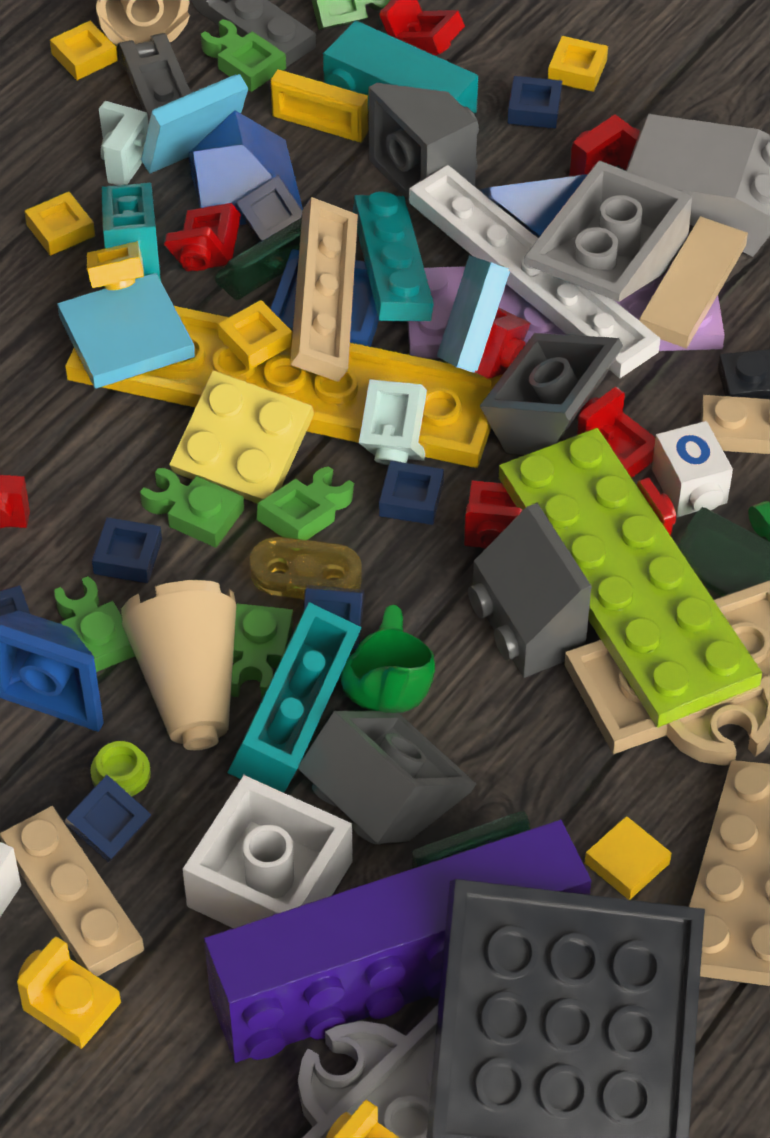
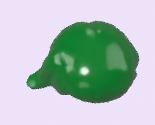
[340,605,435,713]

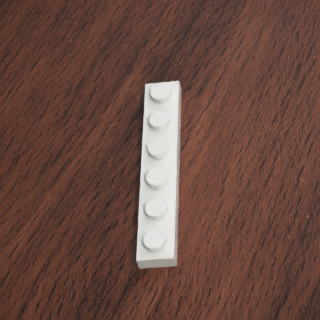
[409,165,660,378]

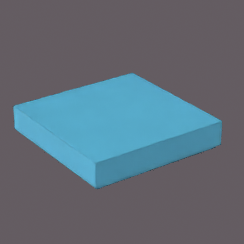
[141,74,248,174]
[437,255,510,373]
[57,273,195,389]

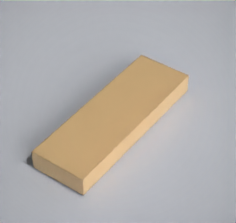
[639,216,748,349]

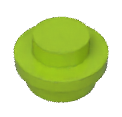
[91,741,151,796]

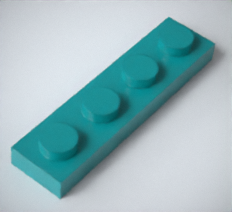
[353,192,434,321]

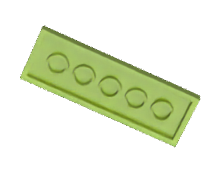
[499,428,762,728]

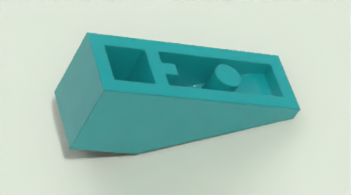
[102,183,161,281]

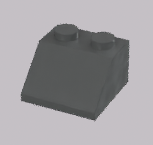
[369,83,479,218]
[480,333,623,455]
[468,503,592,678]
[298,711,476,844]

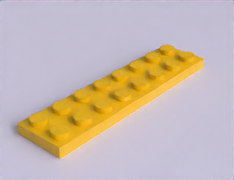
[66,306,502,468]

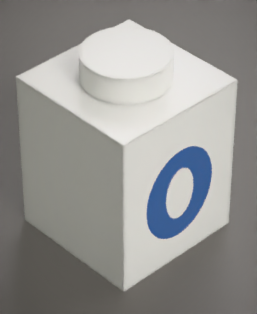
[652,421,733,517]

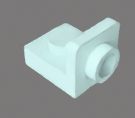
[99,101,149,185]
[359,379,427,465]

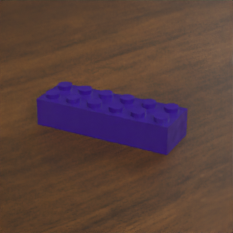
[204,820,591,1063]

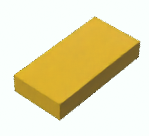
[271,69,368,143]

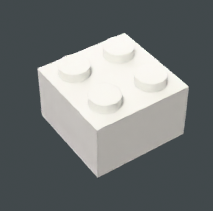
[183,775,352,928]

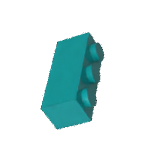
[323,20,478,114]
[227,602,362,793]

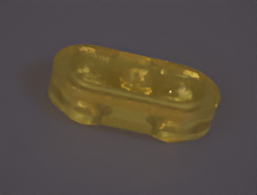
[250,537,362,599]

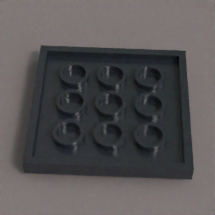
[426,879,705,1138]

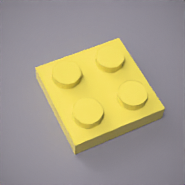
[169,370,314,504]

